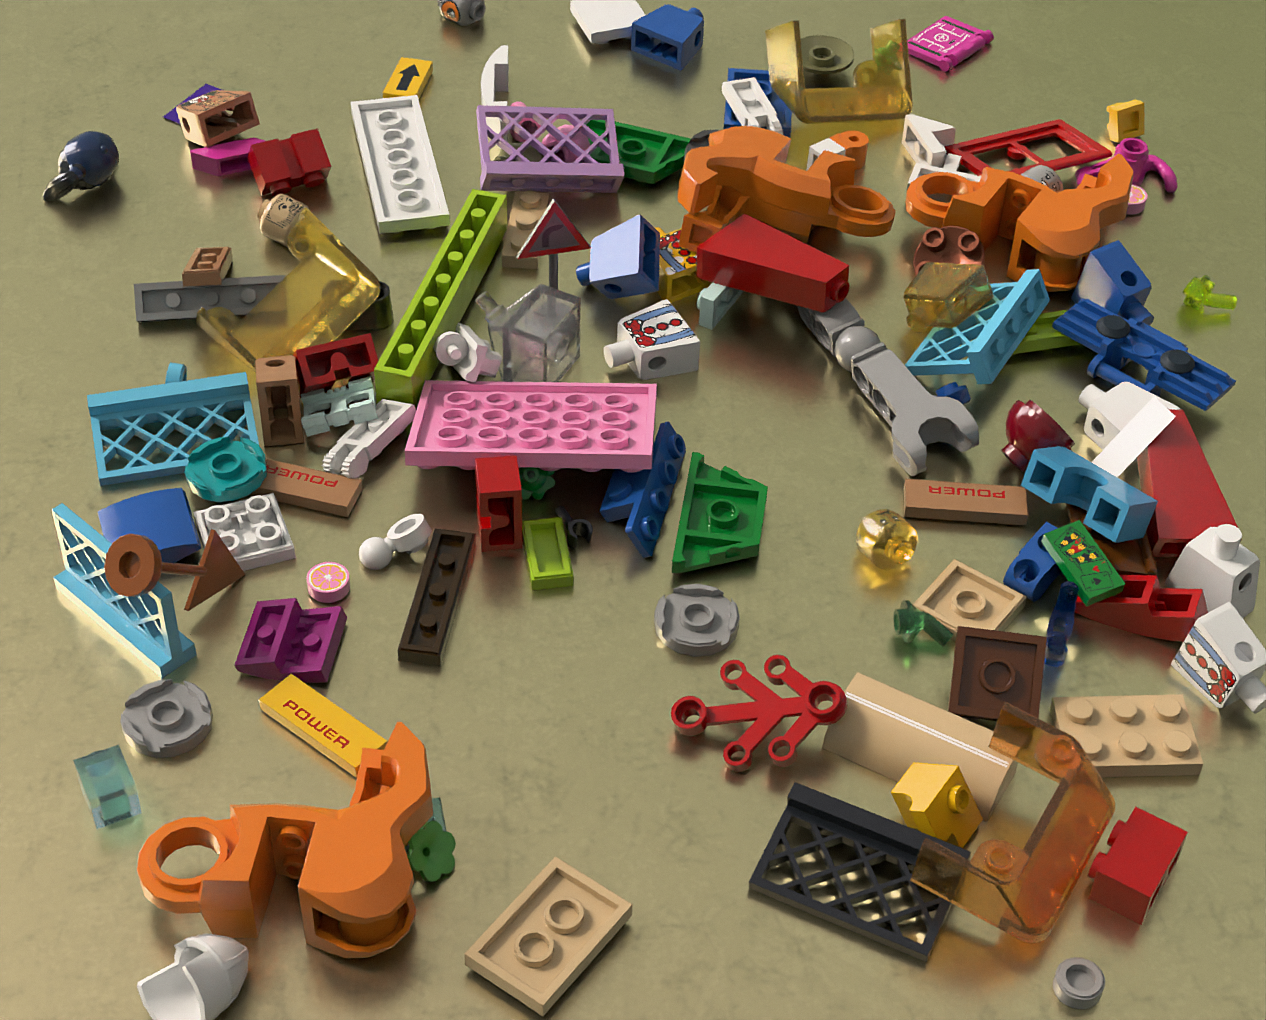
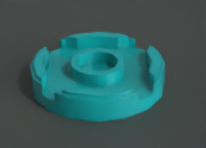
[185,437,267,502]

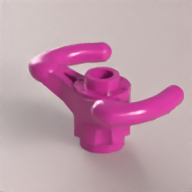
[1075,138,1177,193]

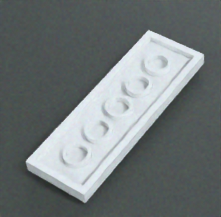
[351,95,450,234]

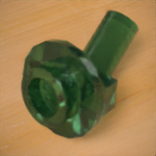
[893,600,954,647]

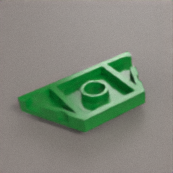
[581,120,691,184]
[671,452,768,574]

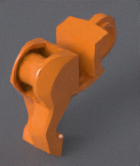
[678,126,896,253]
[905,153,1134,292]
[137,722,433,958]

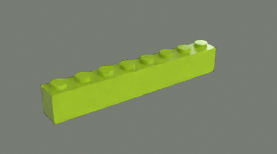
[374,189,507,408]

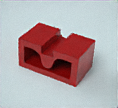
[247,128,331,196]
[293,333,379,399]
[475,455,523,552]
[1087,807,1188,925]

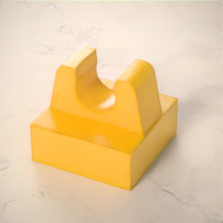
[1107,100,1145,143]

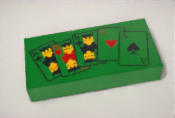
[1041,520,1125,607]

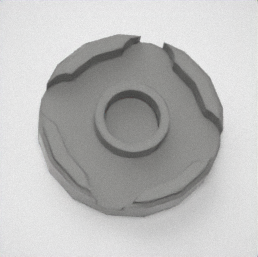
[654,584,740,657]
[120,679,213,758]

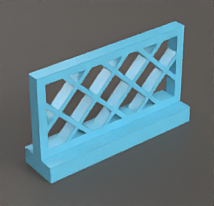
[905,269,1050,384]
[87,372,259,486]
[52,503,197,679]

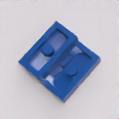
[98,488,202,563]

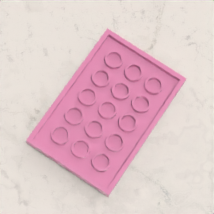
[405,380,657,473]

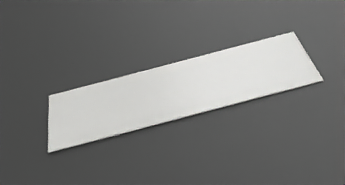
[1092,396,1176,478]

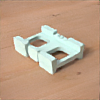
[301,376,378,437]

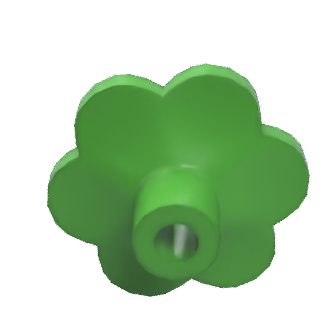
[407,821,456,882]

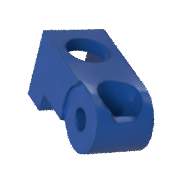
[1003,521,1063,602]

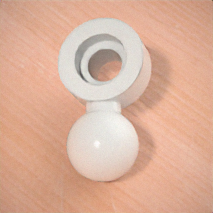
[359,514,432,570]

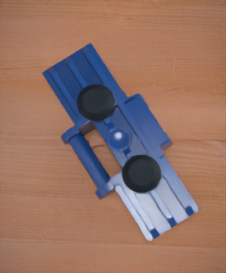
[1052,299,1236,411]

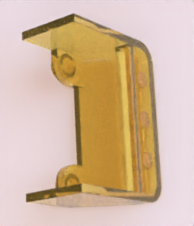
[765,19,913,124]

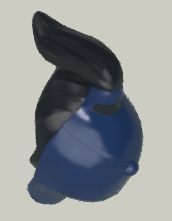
[43,131,119,201]

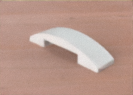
[481,46,509,149]

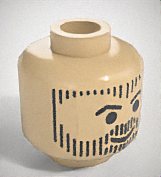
[257,194,314,247]

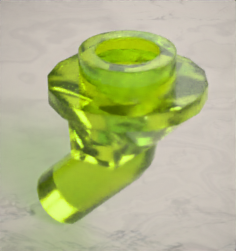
[1183,275,1237,310]

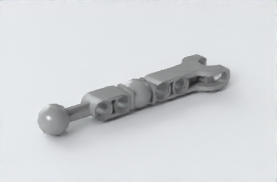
[797,298,979,476]

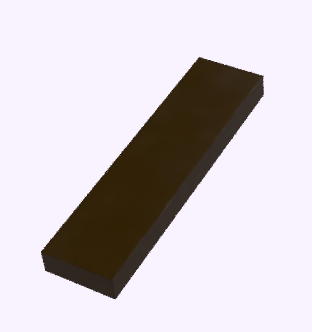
[397,528,476,666]

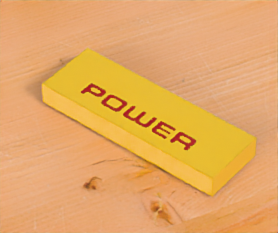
[259,674,387,778]

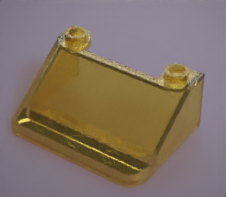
[196,208,380,372]

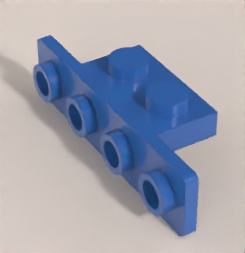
[600,422,686,558]

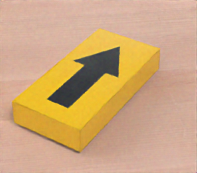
[383,57,433,100]

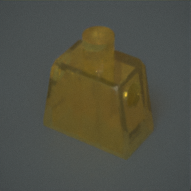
[903,262,994,333]

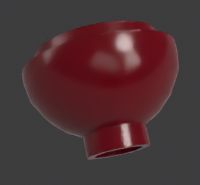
[1001,400,1075,473]

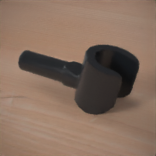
[555,506,593,549]

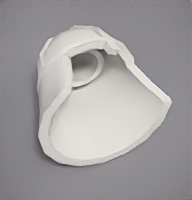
[136,933,249,1020]

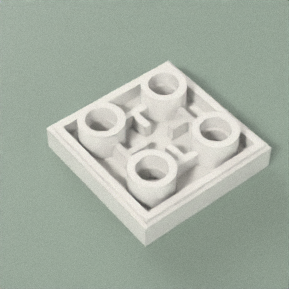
[570,0,645,44]
[193,493,296,571]

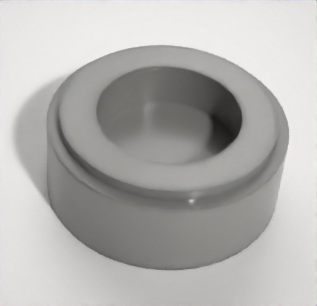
[1053,957,1105,1009]

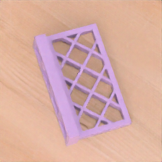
[476,105,624,193]

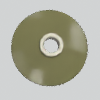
[790,35,854,75]

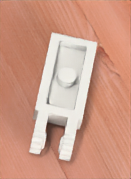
[722,77,783,135]
[322,399,416,479]

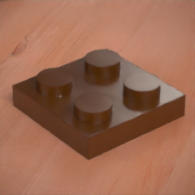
[948,626,1047,726]

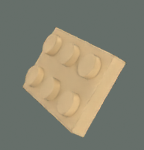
[1050,694,1204,778]
[464,856,632,1016]

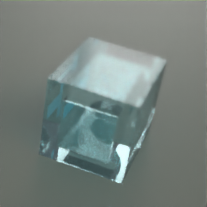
[73,744,142,829]

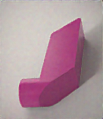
[190,137,265,176]

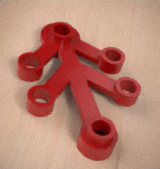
[671,655,847,772]

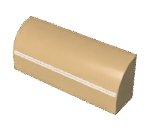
[822,672,1022,822]

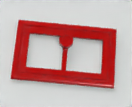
[944,119,1112,176]

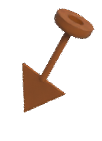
[104,529,245,611]

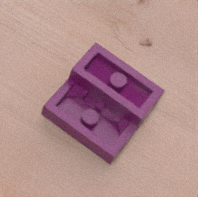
[234,598,347,683]

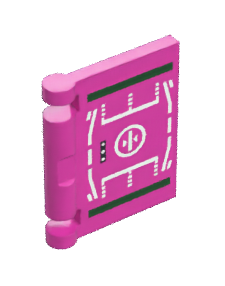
[901,16,994,72]

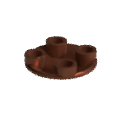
[913,226,985,294]

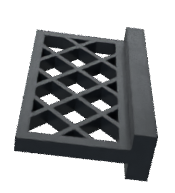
[749,782,971,962]

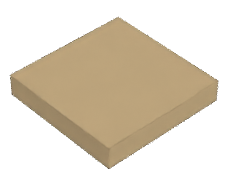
[909,559,1027,642]

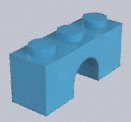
[1020,446,1158,543]

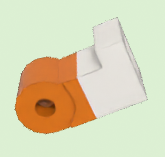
[806,130,869,171]

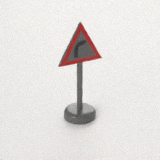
[516,198,592,344]

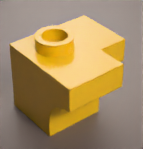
[891,762,983,848]

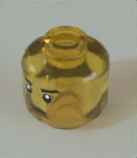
[855,509,918,570]

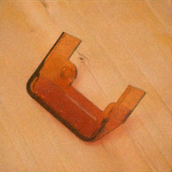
[910,702,1115,943]

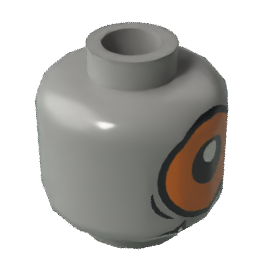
[438,0,486,26]

